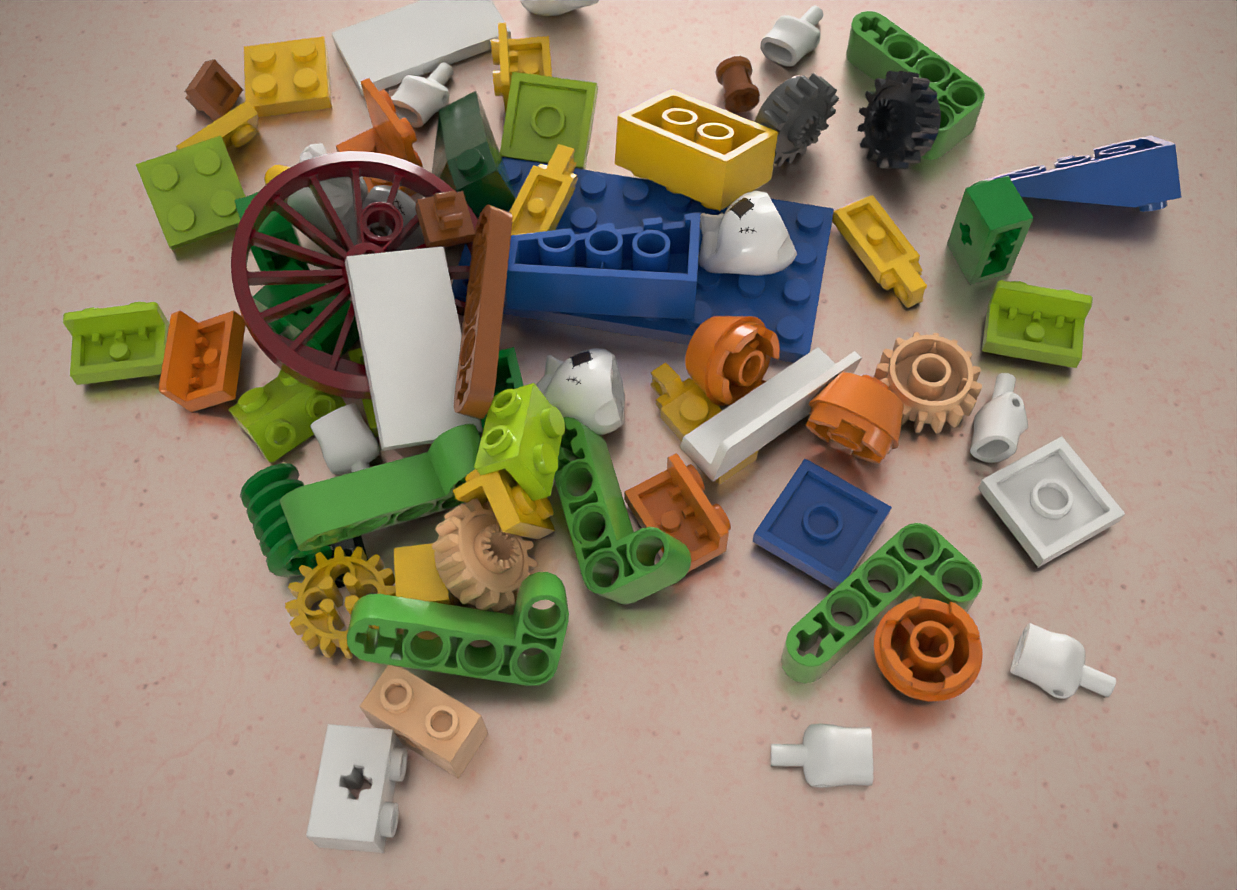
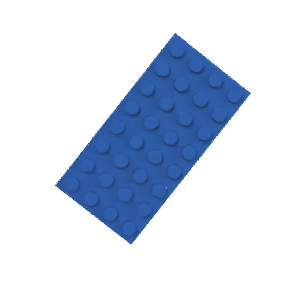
[451,157,834,363]

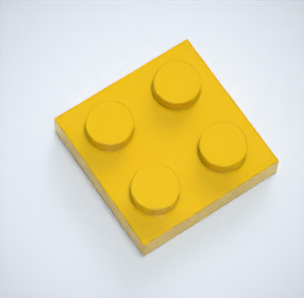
[243,36,332,118]

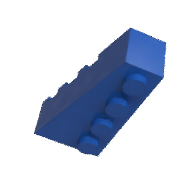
[505,212,701,320]

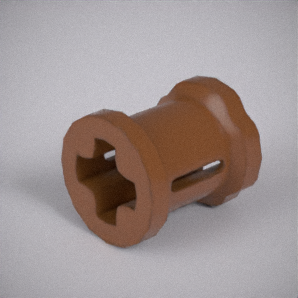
[715,56,760,114]

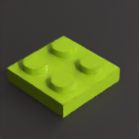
[500,72,598,170]
[135,136,246,250]

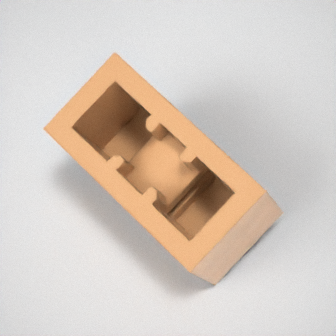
[359,665,488,779]

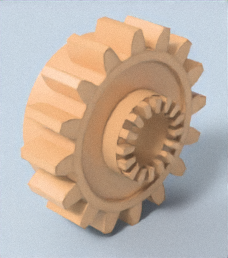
[874,332,982,433]
[432,498,538,612]

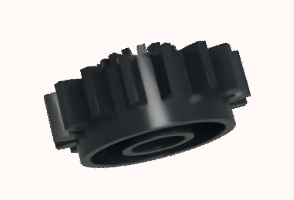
[857,71,941,169]

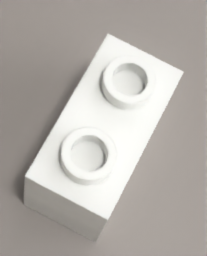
[306,724,407,853]

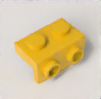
[491,22,552,113]
[453,469,555,540]

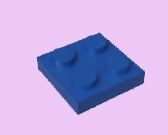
[752,458,892,589]

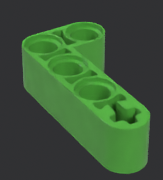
[846,11,985,160]
[554,417,691,605]
[280,424,481,551]
[781,523,983,683]
[347,572,569,686]

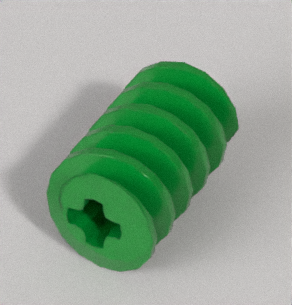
[240,463,333,578]

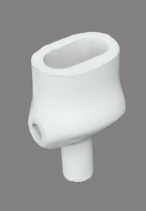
[760,6,824,66]
[391,62,454,127]
[970,373,1028,463]
[310,403,381,475]
[1010,623,1116,699]
[771,724,873,788]

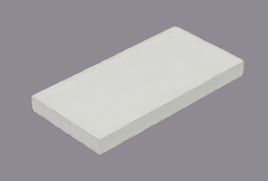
[332,0,512,97]
[345,246,482,451]

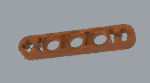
[454,205,512,420]

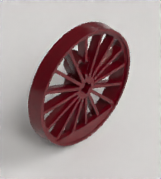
[231,151,478,399]

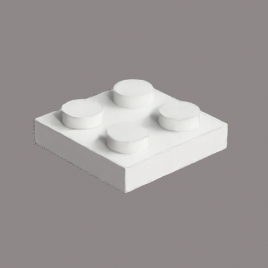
[978,436,1125,567]

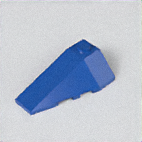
[984,135,1182,212]

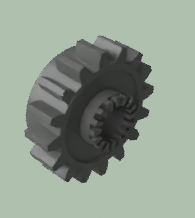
[755,73,839,166]

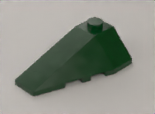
[432,91,516,219]

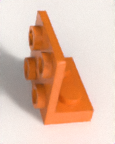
[336,78,423,197]

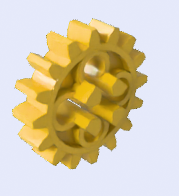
[285,546,396,659]

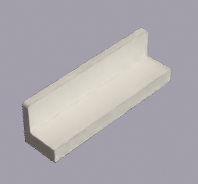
[680,347,862,482]

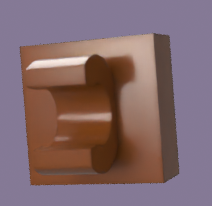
[185,59,243,121]
[415,190,476,248]

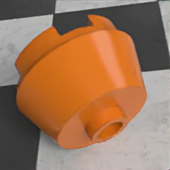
[685,316,780,406]
[806,372,904,464]
[874,596,983,702]

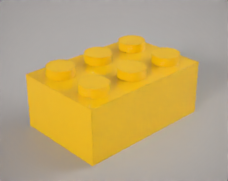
[614,89,778,211]

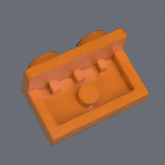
[159,310,246,412]
[624,453,731,572]

